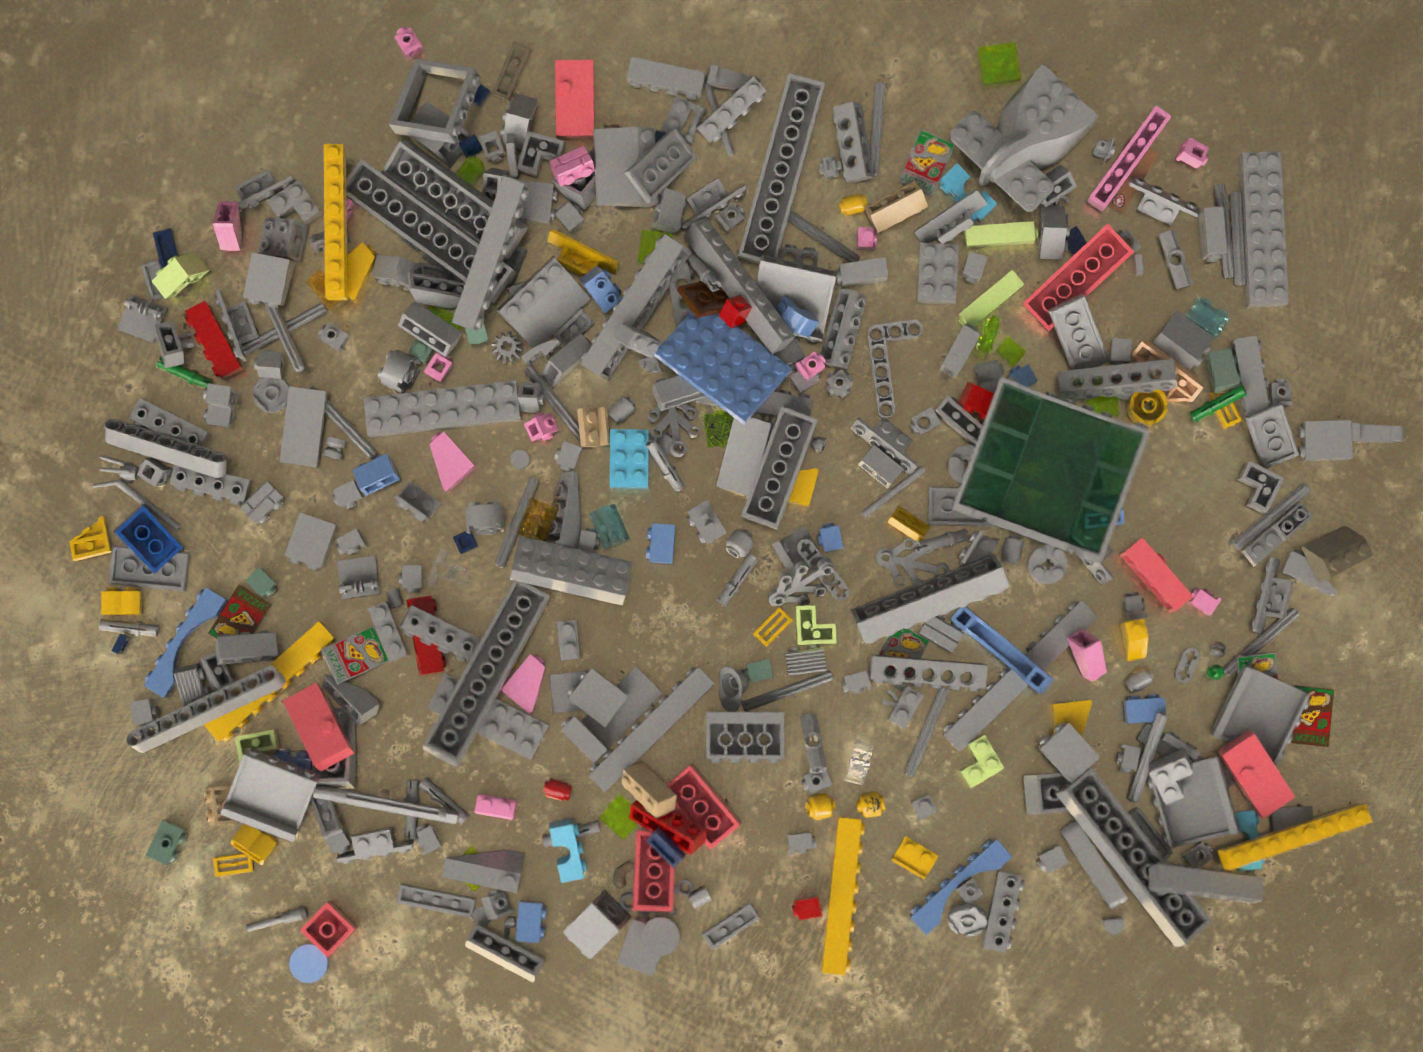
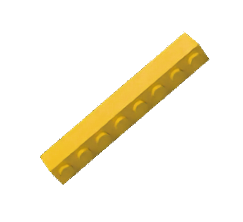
[324,144,348,300]
[204,621,337,742]
[1218,803,1372,870]
[822,817,865,975]

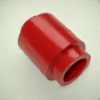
[543,778,572,801]

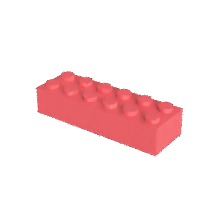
[1022,224,1134,332]

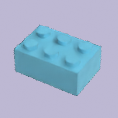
[609,429,649,489]

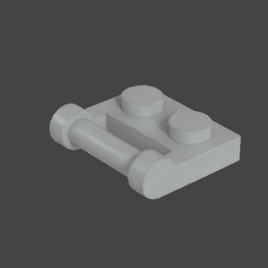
[661,96,707,144]

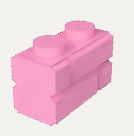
[549,146,595,186]
[475,793,518,820]

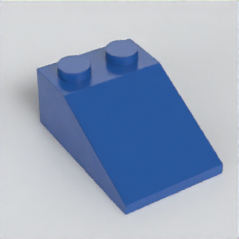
[113,505,183,574]

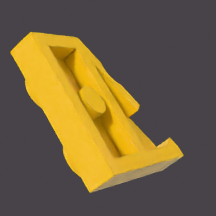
[69,516,112,561]

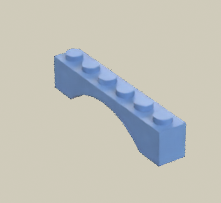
[144,587,229,698]
[951,606,1055,694]
[909,839,1012,935]

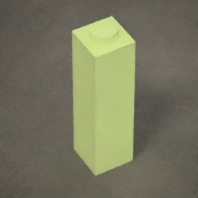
[964,221,1038,249]
[958,270,1025,327]

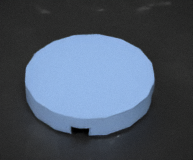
[289,944,329,983]

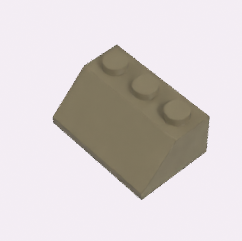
[1301,525,1373,582]

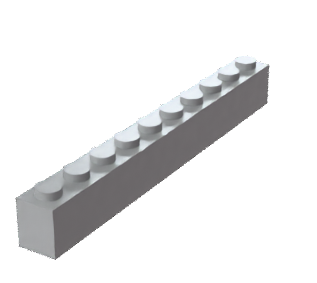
[943,600,1098,752]

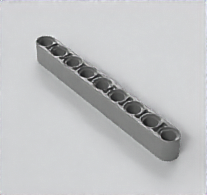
[126,666,286,753]

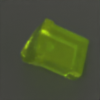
[995,336,1026,367]

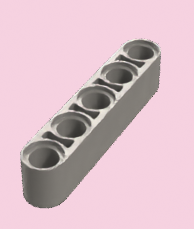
[1059,820,1128,910]

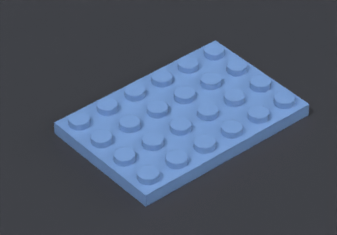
[654,312,792,424]

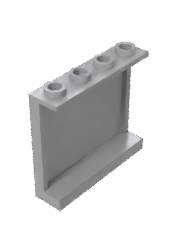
[747,255,837,342]
[1210,664,1310,765]
[220,747,320,842]
[1148,756,1240,850]

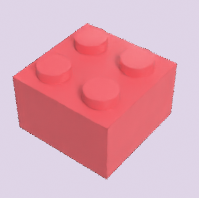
[300,901,358,958]

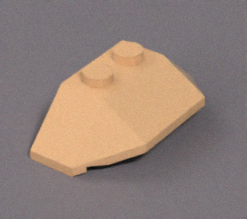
[1131,340,1204,402]

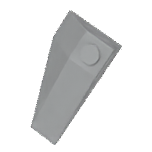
[551,146,596,209]
[537,471,581,549]
[312,708,357,789]
[442,850,525,893]

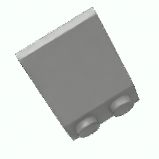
[1023,772,1069,814]

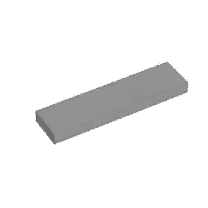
[396,884,476,918]

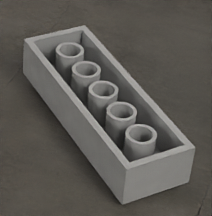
[741,406,818,530]
[510,536,633,605]
[427,673,549,760]

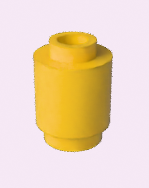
[839,193,868,217]

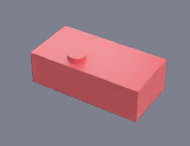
[555,60,595,140]
[1119,537,1193,613]
[283,682,355,772]
[1216,730,1295,819]
[667,763,742,850]
[632,831,674,912]

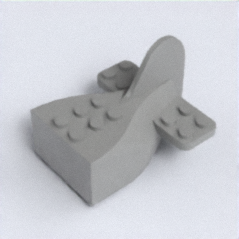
[950,63,1098,212]

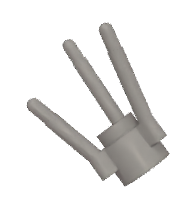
[93,455,137,488]

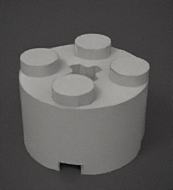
[377,350,420,394]
[947,444,988,484]
[465,501,505,535]
[1026,545,1067,585]

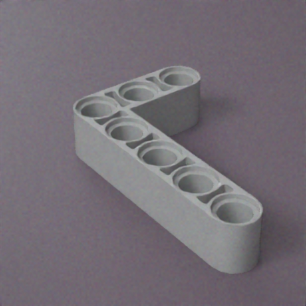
[867,320,923,419]

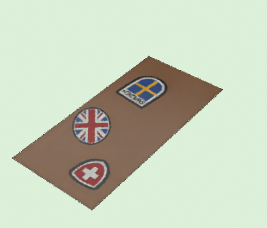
[1107,137,1159,215]

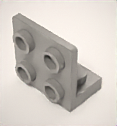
[258,217,309,262]
[394,481,442,522]
[772,526,821,578]
[958,529,998,566]

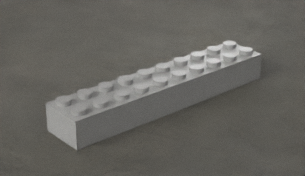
[738,73,825,265]
[346,159,516,303]
[423,581,550,768]
[1056,767,1212,947]

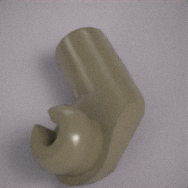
[613,860,634,889]

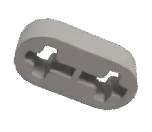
[1174,648,1200,683]

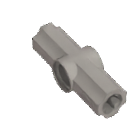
[1158,229,1193,289]
[800,713,827,773]

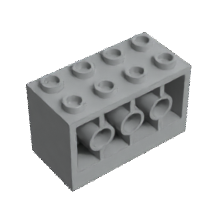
[706,712,784,763]

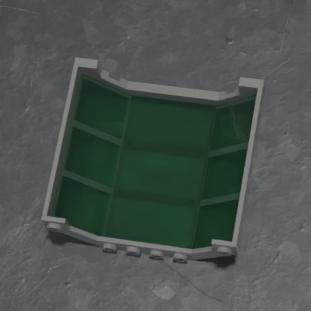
[952,375,1151,564]

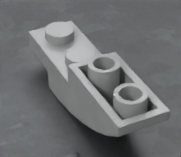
[1242,502,1313,566]

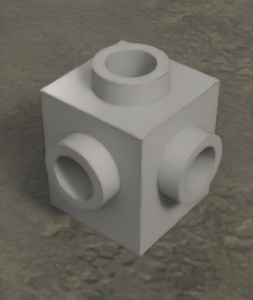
[825,370,853,398]

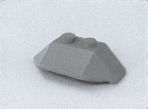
[407,262,465,309]

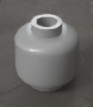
[726,529,754,558]

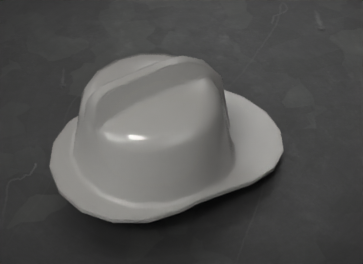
[719,666,748,712]

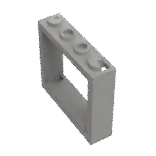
[388,59,481,144]

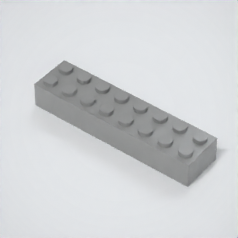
[381,140,529,260]
[1238,151,1289,308]
[580,234,692,380]
[363,380,522,438]
[851,554,1010,643]

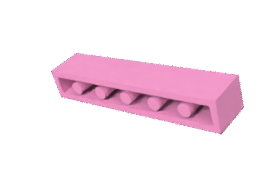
[1087,106,1172,212]

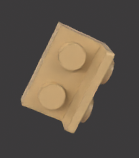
[577,407,610,447]
[204,785,237,826]

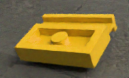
[888,506,931,541]
[891,836,939,880]

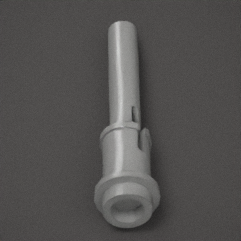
[246,906,308,932]

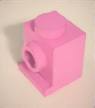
[395,27,424,59]
[1175,137,1209,169]
[857,227,877,251]
[795,351,826,382]
[424,353,454,384]
[1189,588,1222,616]

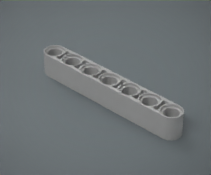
[104,419,227,478]

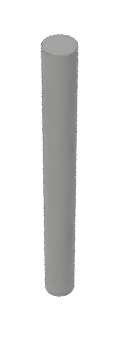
[704,84,735,157]
[861,465,926,518]
[115,479,181,531]

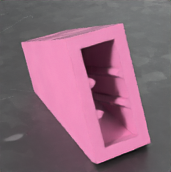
[213,201,243,251]
[429,432,476,493]
[1067,629,1107,682]
[501,654,546,715]

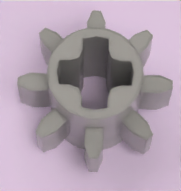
[818,156,842,178]

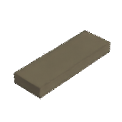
[491,42,531,102]

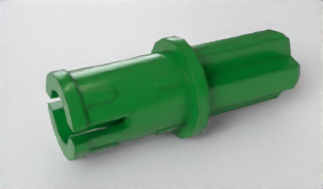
[1207,665,1225,680]

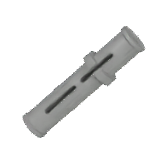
[687,249,721,292]
[645,438,685,491]
[914,529,969,554]
[716,553,759,607]
[99,619,159,637]
[418,777,470,825]
[404,780,420,839]
[542,820,601,848]

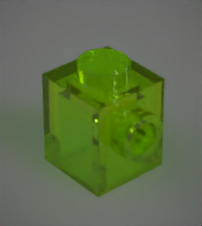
[455,156,486,186]

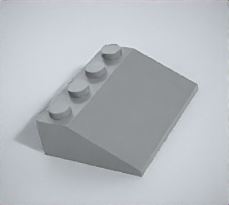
[593,127,658,207]
[496,257,590,348]

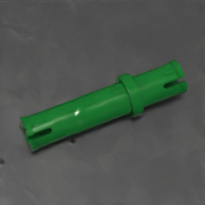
[156,356,213,388]
[1190,385,1247,422]

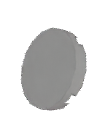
[253,377,289,413]
[948,904,987,936]
[641,917,680,956]

